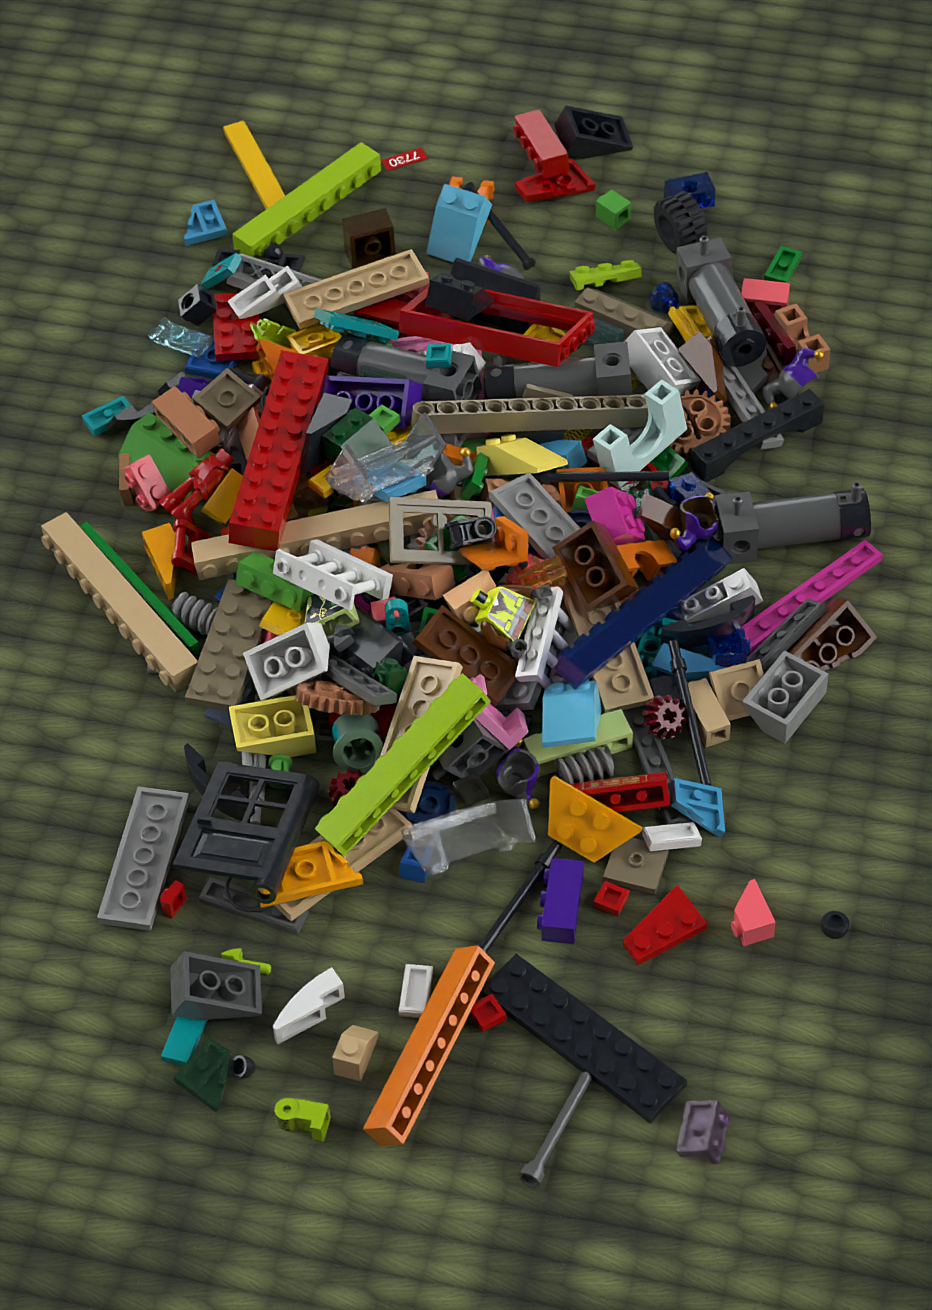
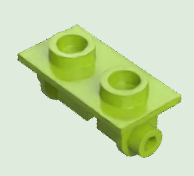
[250,319,296,349]

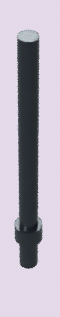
[520,470,669,485]
[668,640,712,786]
[479,840,563,953]

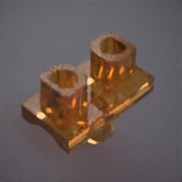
[516,555,568,590]

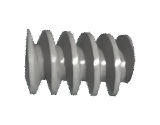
[170,592,218,636]
[556,745,614,784]

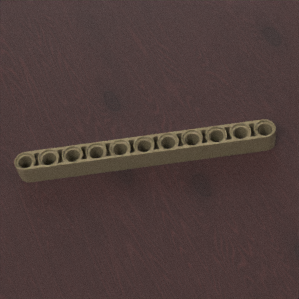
[410,395,649,435]

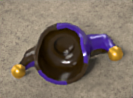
[670,493,720,551]

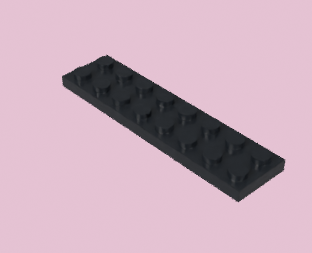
[480,954,687,1124]

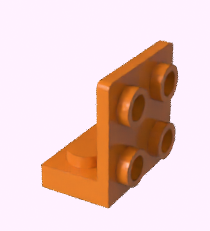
[460,516,528,571]

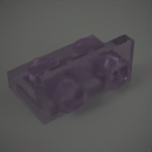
[676,1100,730,1164]

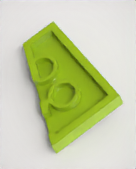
[570,260,642,291]

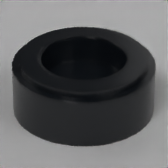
[821,911,849,939]

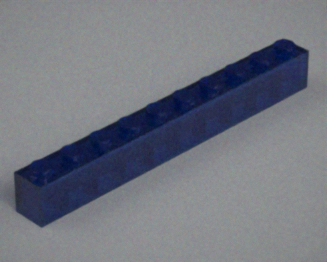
[554,536,733,690]

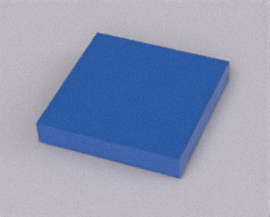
[185,335,239,379]

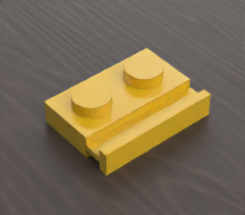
[668,306,714,342]

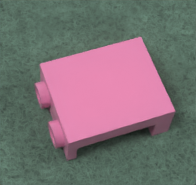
[470,674,528,750]

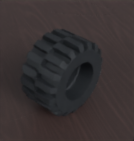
[653,191,707,255]

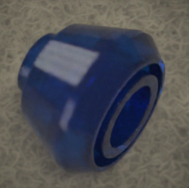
[649,282,679,313]

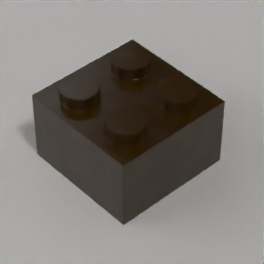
[342,208,396,270]

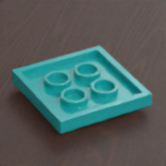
[314,308,399,343]

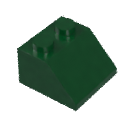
[322,408,395,477]

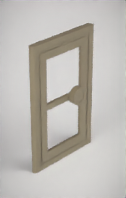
[389,497,492,566]

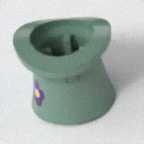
[332,713,383,774]

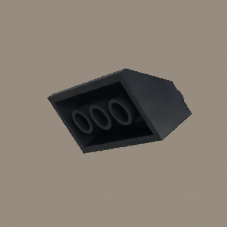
[450,258,541,334]
[329,604,403,678]

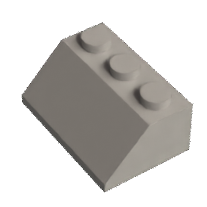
[742,650,828,744]

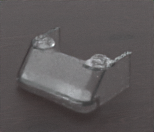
[326,412,447,502]
[401,798,536,875]

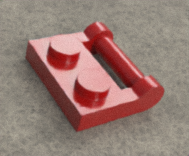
[171,519,213,580]

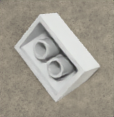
[624,327,701,395]
[243,623,330,701]

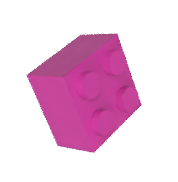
[585,487,645,546]

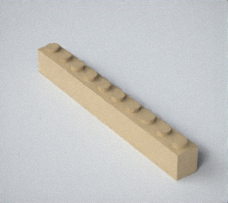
[191,490,438,580]
[41,512,198,692]

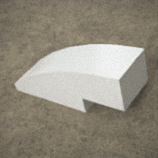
[228,266,302,319]
[273,967,345,1044]

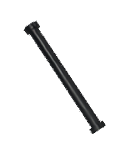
[462,182,536,270]

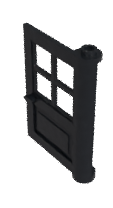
[173,761,320,904]

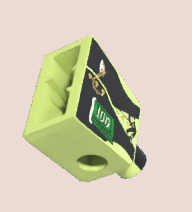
[305,594,360,636]

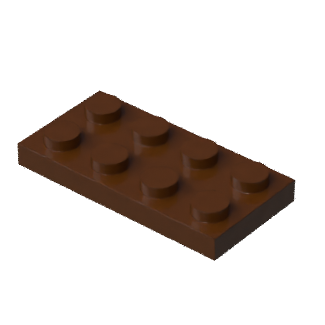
[412,605,518,707]

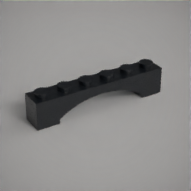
[691,389,824,482]

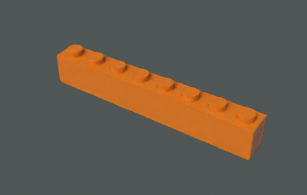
[363,945,495,1146]

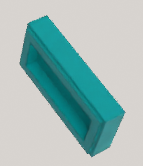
[201,253,242,289]

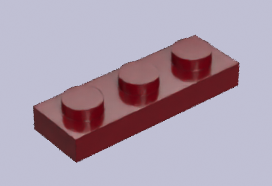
[752,300,796,365]

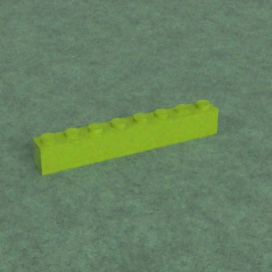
[232,142,381,258]
[315,673,491,857]

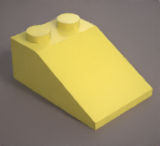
[476,434,568,476]
[229,695,316,757]

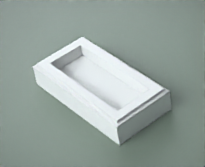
[642,822,702,851]
[399,964,433,1018]

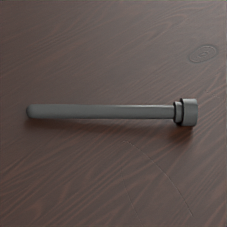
[519,1072,592,1187]

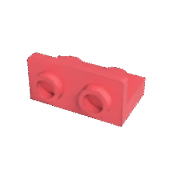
[123,454,171,512]

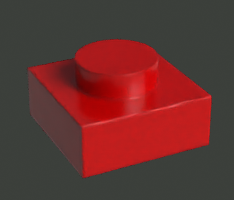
[160,880,187,919]
[593,881,629,917]
[469,994,506,1032]

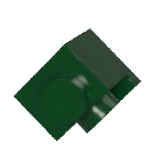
[372,658,407,700]

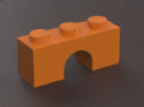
[616,540,678,581]

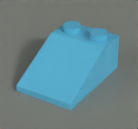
[426,184,492,263]
[542,679,602,748]

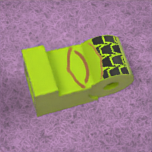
[274,1098,331,1142]

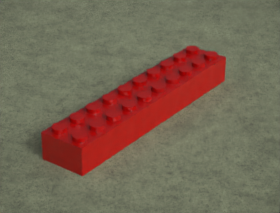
[229,350,328,551]

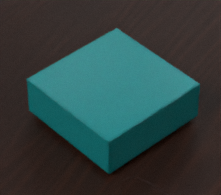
[425,343,453,368]

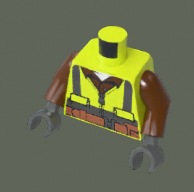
[470,584,552,659]

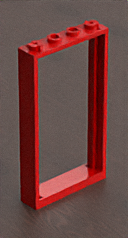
[399,287,595,367]

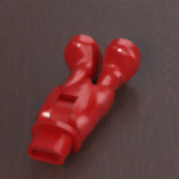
[158,448,235,525]

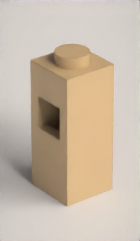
[688,678,731,747]

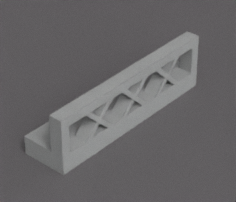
[226,253,321,303]

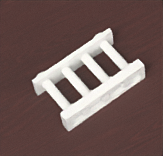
[273,539,393,610]
[515,587,581,689]

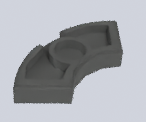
[737,348,769,394]

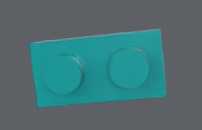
[82,396,130,436]

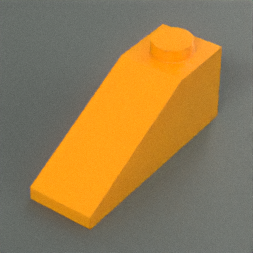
[142,523,178,600]

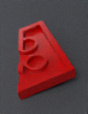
[515,158,596,202]
[623,884,707,965]

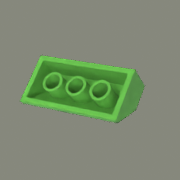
[118,412,215,501]

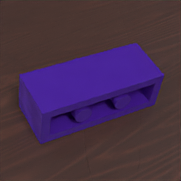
[537,858,584,944]

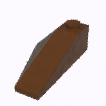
[789,598,877,671]

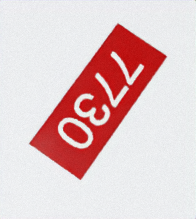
[381,147,428,171]

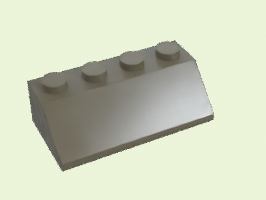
[575,288,677,342]

